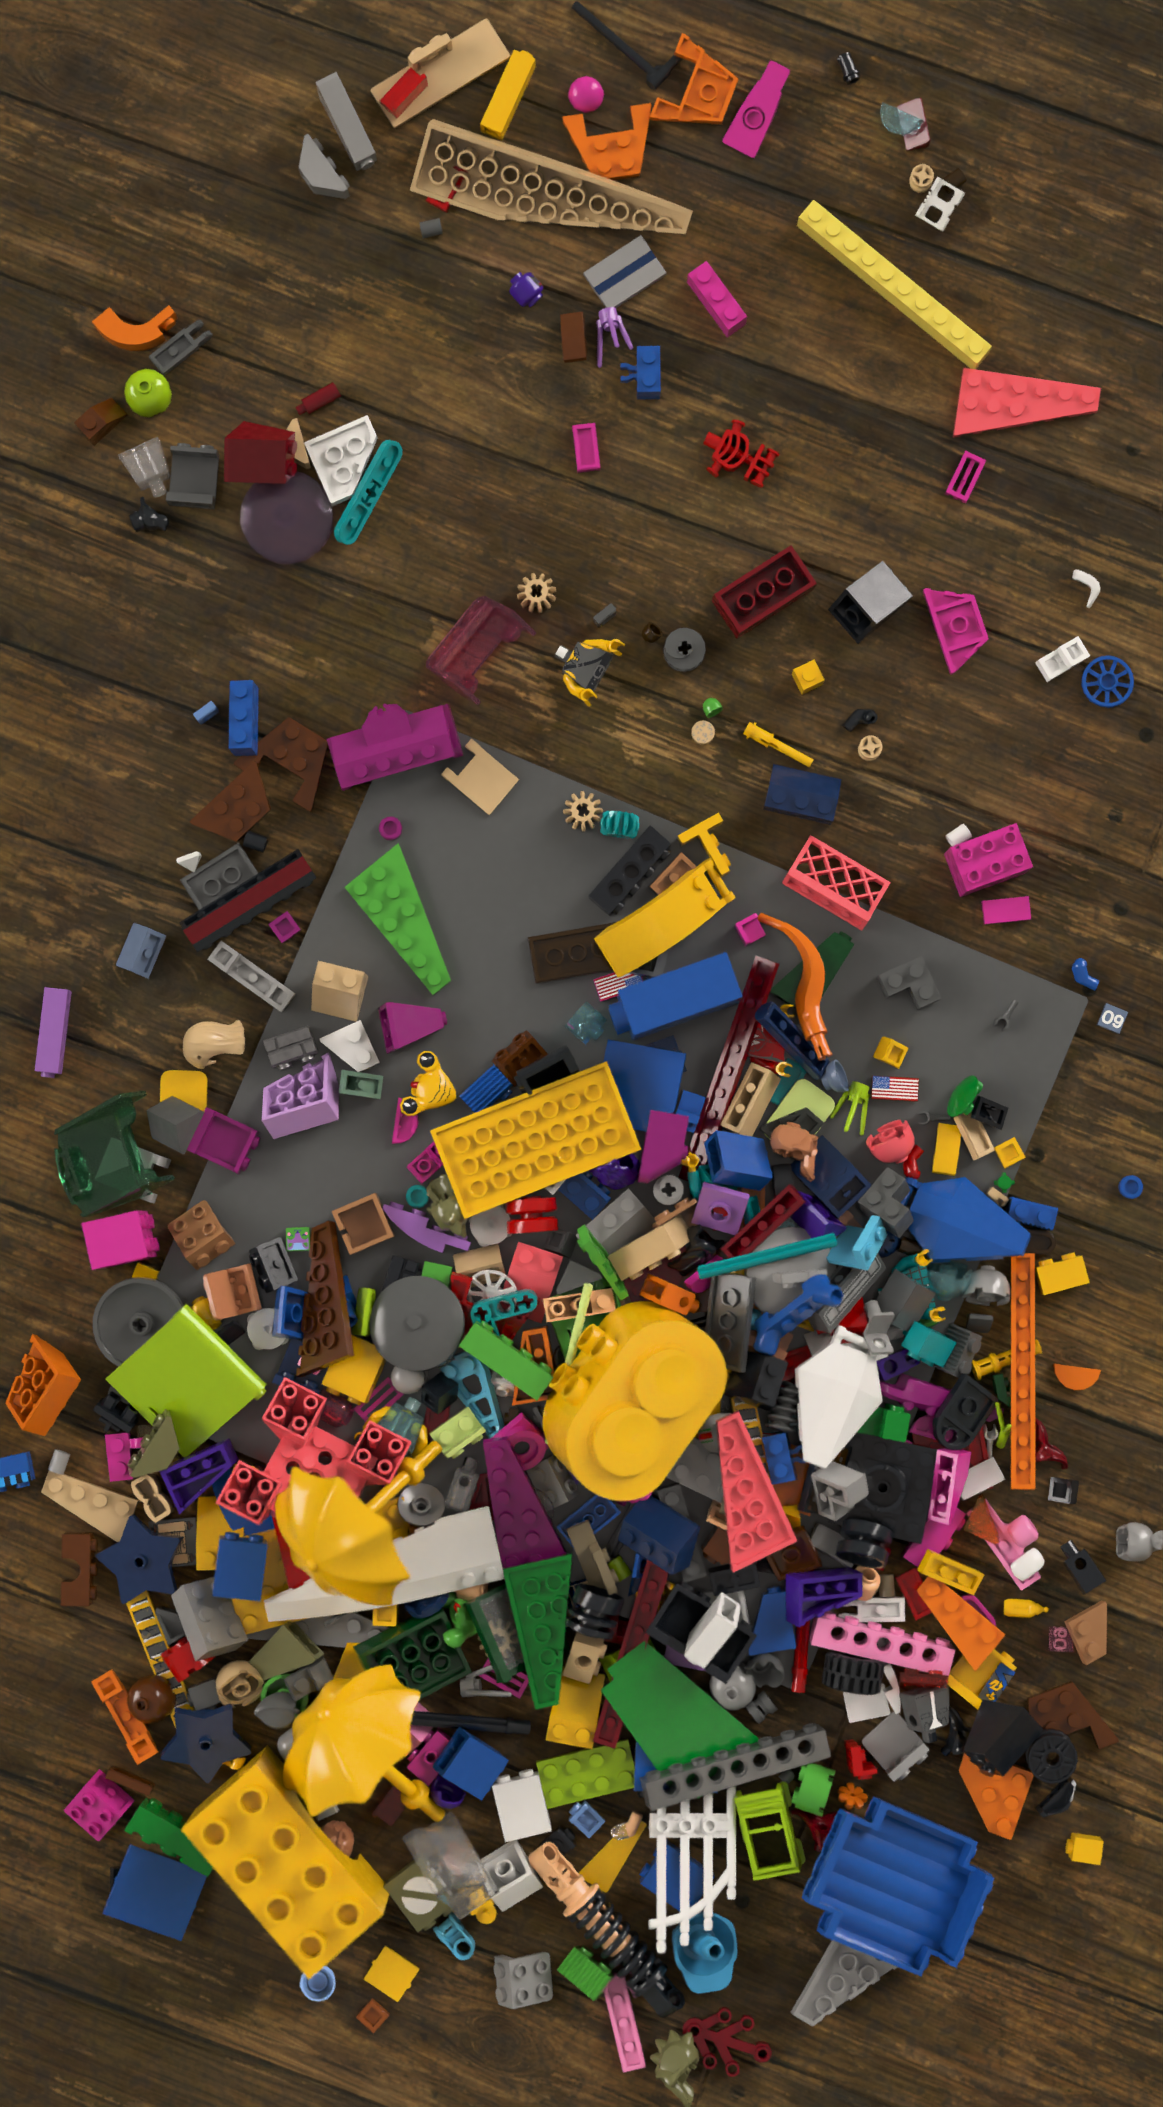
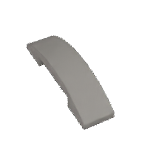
[208,941,295,1012]

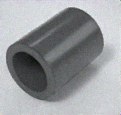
[419,218,443,238]

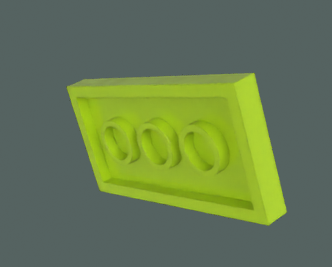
[536,1739,635,1809]

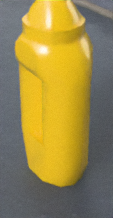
[1004,1599,1049,1618]

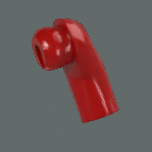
[902,1144,924,1180]

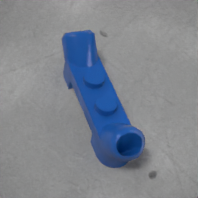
[753,1274,843,1356]

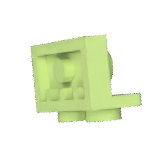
[429,1406,486,1459]

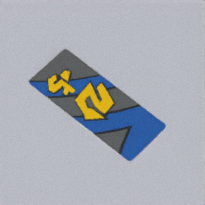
[978,1663,1015,1702]

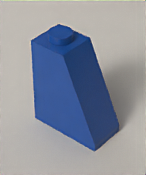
[748,1586,796,1656]

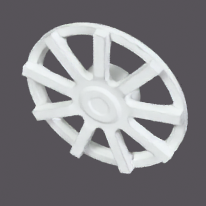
[467,1270,518,1312]

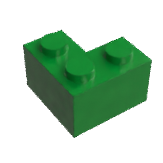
[857,1403,911,1442]

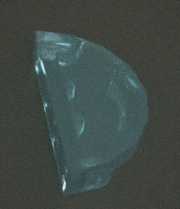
[880,102,924,136]

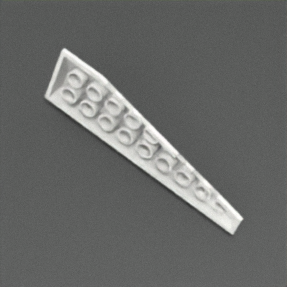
[264,1506,504,1622]

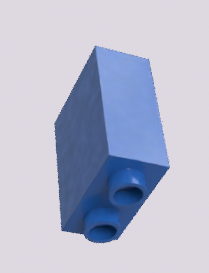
[608,952,743,1041]

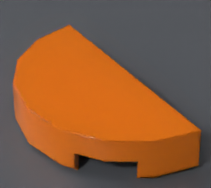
[1053,1363,1101,1390]

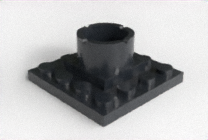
[828,1432,937,1544]

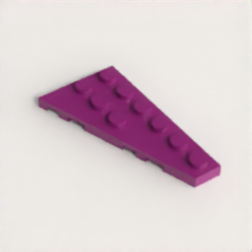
[483,1437,573,1569]

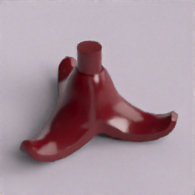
[1035,1418,1068,1470]
[791,1808,838,1852]

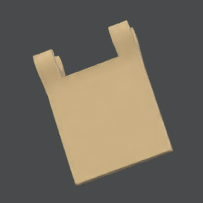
[441,738,519,815]

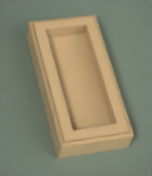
[954,1111,995,1161]

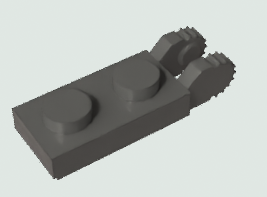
[149,320,213,376]

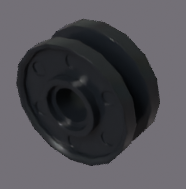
[1025,1728,1078,1784]

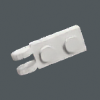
[838,1597,905,1622]

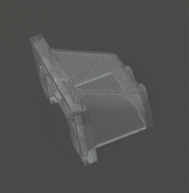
[402,1811,500,1919]

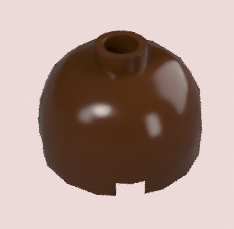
[127,1674,176,1724]

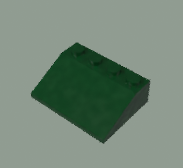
[353,1608,472,1700]

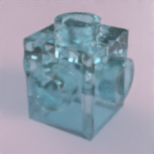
[565,1001,607,1045]

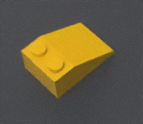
[196,1496,244,1571]
[546,1666,605,1749]

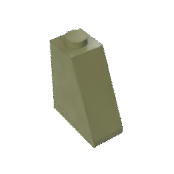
[248,1622,325,1680]

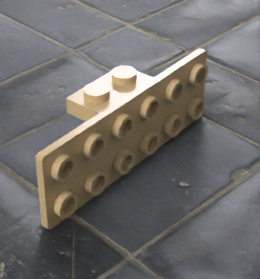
[371,19,510,128]

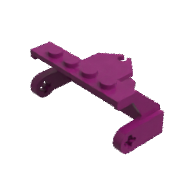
[327,704,463,791]

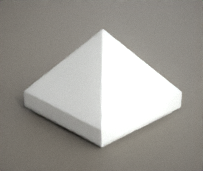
[176,851,201,872]

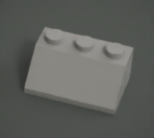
[575,1188,656,1255]

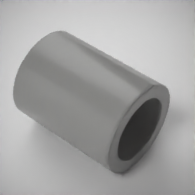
[48,1449,70,1475]

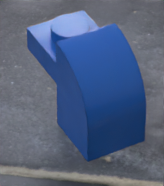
[676,1090,706,1133]

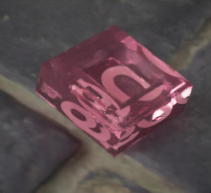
[1049,1626,1074,1652]

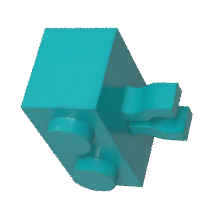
[901,1321,957,1367]

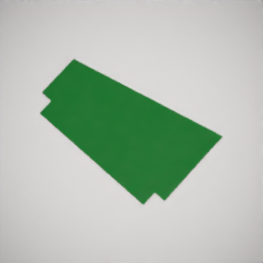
[601,1641,759,1799]

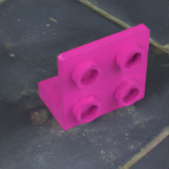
[64,1769,135,1841]

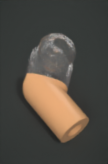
[611,1811,643,1840]

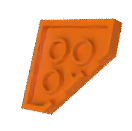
[959,1753,1034,1840]

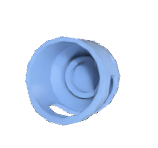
[300,1966,336,2002]

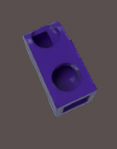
[876,1348,921,1381]

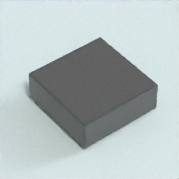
[593,603,616,628]

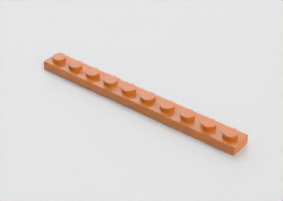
[1011,1253,1035,1490]

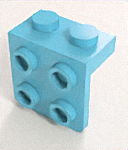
[827,1215,887,1270]

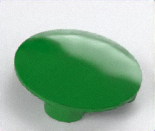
[947,1075,983,1117]

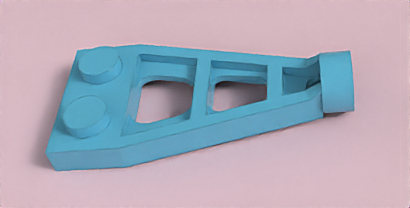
[439,1351,505,1439]

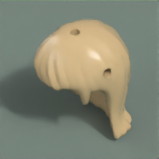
[183,1020,245,1069]

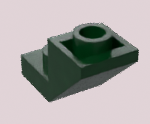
[991,1373,1011,1408]

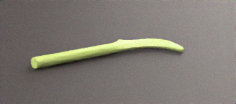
[545,1283,593,1444]

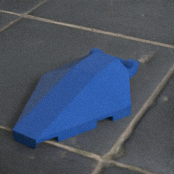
[901,1177,1031,1263]

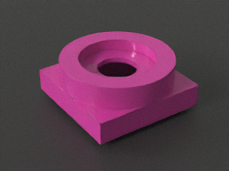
[492,1412,549,1471]

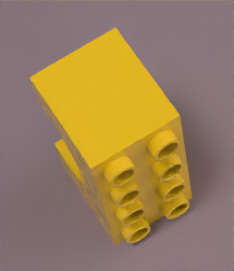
[181,1745,389,1979]

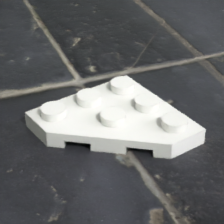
[304,415,377,506]

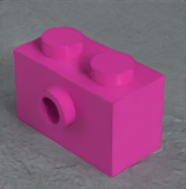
[407,1727,451,1786]

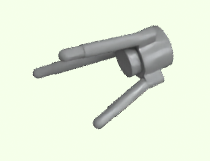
[460,1660,511,1697]

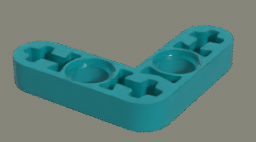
[470,1289,538,1337]

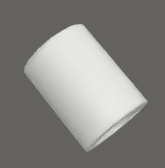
[945,824,972,848]

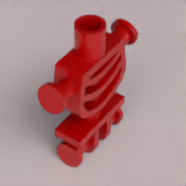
[703,419,780,488]

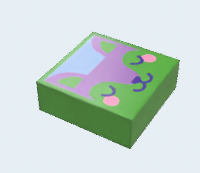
[286,1227,310,1251]

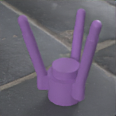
[596,307,633,368]

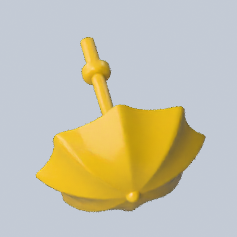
[275,1441,442,1606]
[283,1665,445,1822]

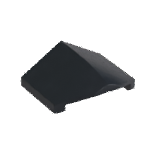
[1036,1776,1076,1817]

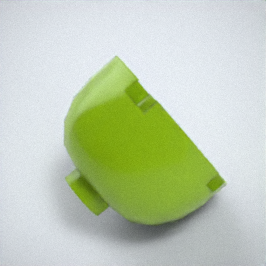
[124,369,172,417]

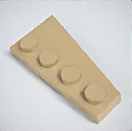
[41,1471,139,1542]

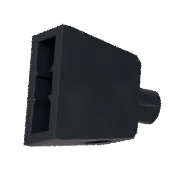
[1060,1540,1106,1595]

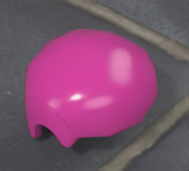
[568,76,604,113]

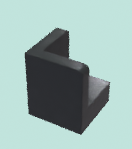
[421,1372,458,1414]

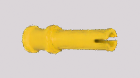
[971,1339,1042,1381]

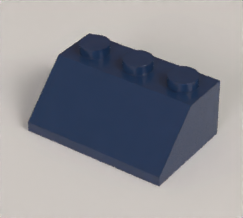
[763,764,841,825]
[618,1495,700,1575]

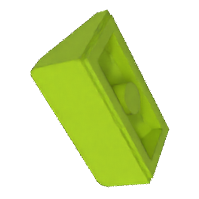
[352,1288,376,1337]

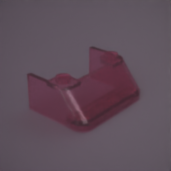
[426,596,536,705]

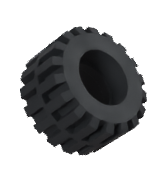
[821,1651,885,1695]

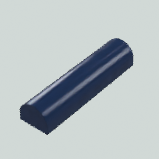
[755,1001,830,1080]

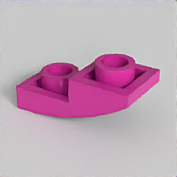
[406,1142,443,1184]

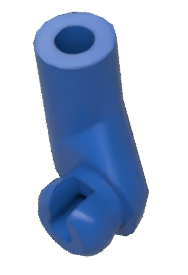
[1072,958,1100,991]

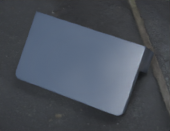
[116,923,166,978]

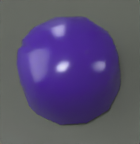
[430,1774,466,1809]

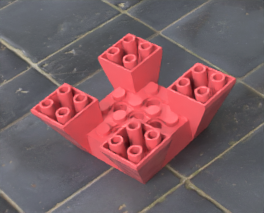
[216,1377,412,1525]

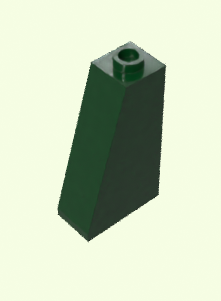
[770,931,854,1009]

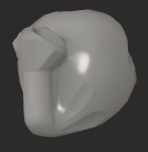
[1116,1522,1163,1562]

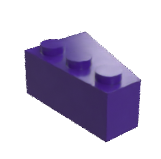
[160,1438,239,1514]
[786,1567,862,1627]

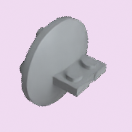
[745,1227,837,1320]

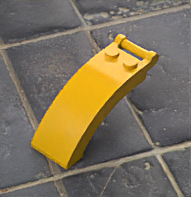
[594,858,735,978]

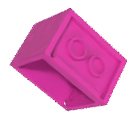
[944,823,1033,897]
[81,1210,160,1270]

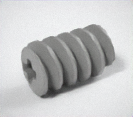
[653,1175,684,1205]

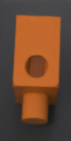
[639,1273,700,1316]

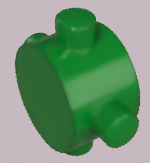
[994,1172,1015,1193]

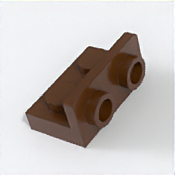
[492,1030,548,1087]

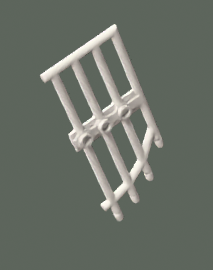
[648,1786,736,1953]

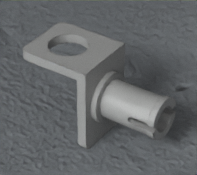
[863,1300,895,1355]

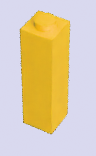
[480,50,536,141]

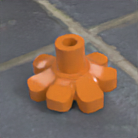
[838,1782,868,1810]

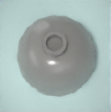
[962,1266,1010,1306]
[709,1663,756,1710]

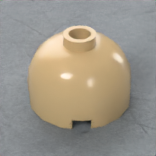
[215,1660,264,1708]

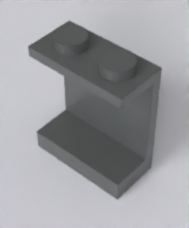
[166,443,220,509]

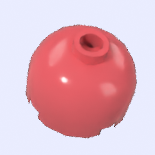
[866,1120,915,1164]

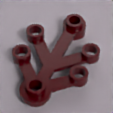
[682,2007,772,2077]

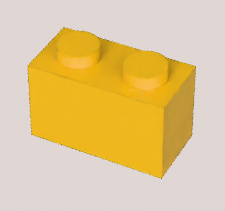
[1035,1252,1090,1295]

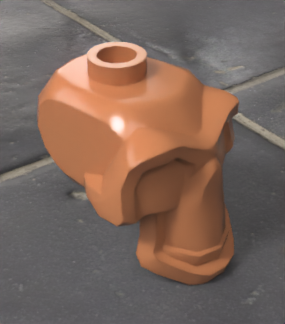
[770,1122,818,1182]

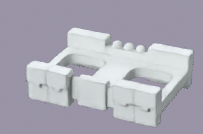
[915,177,965,232]

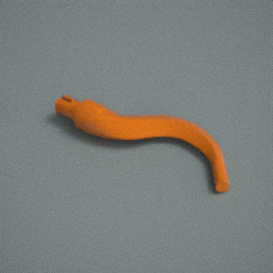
[758,913,833,1061]

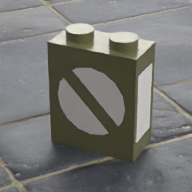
[383,1853,457,1932]

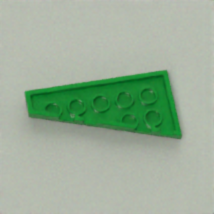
[503,1553,573,1710]

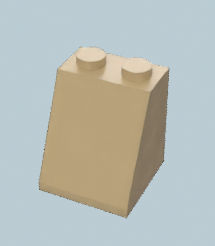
[311,961,368,1022]

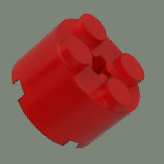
[160,1636,216,1683]

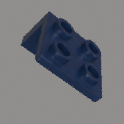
[272,1339,329,1395]

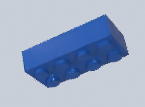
[556,1494,621,1549]

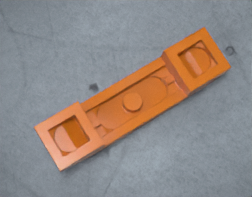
[91,1669,158,1765]

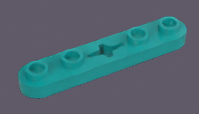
[334,440,402,545]

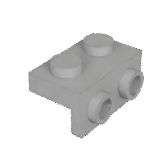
[526,1454,579,1511]

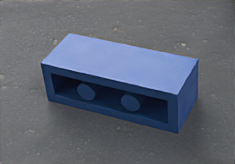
[229,680,259,756]

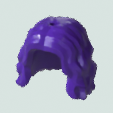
[588,1153,640,1190]

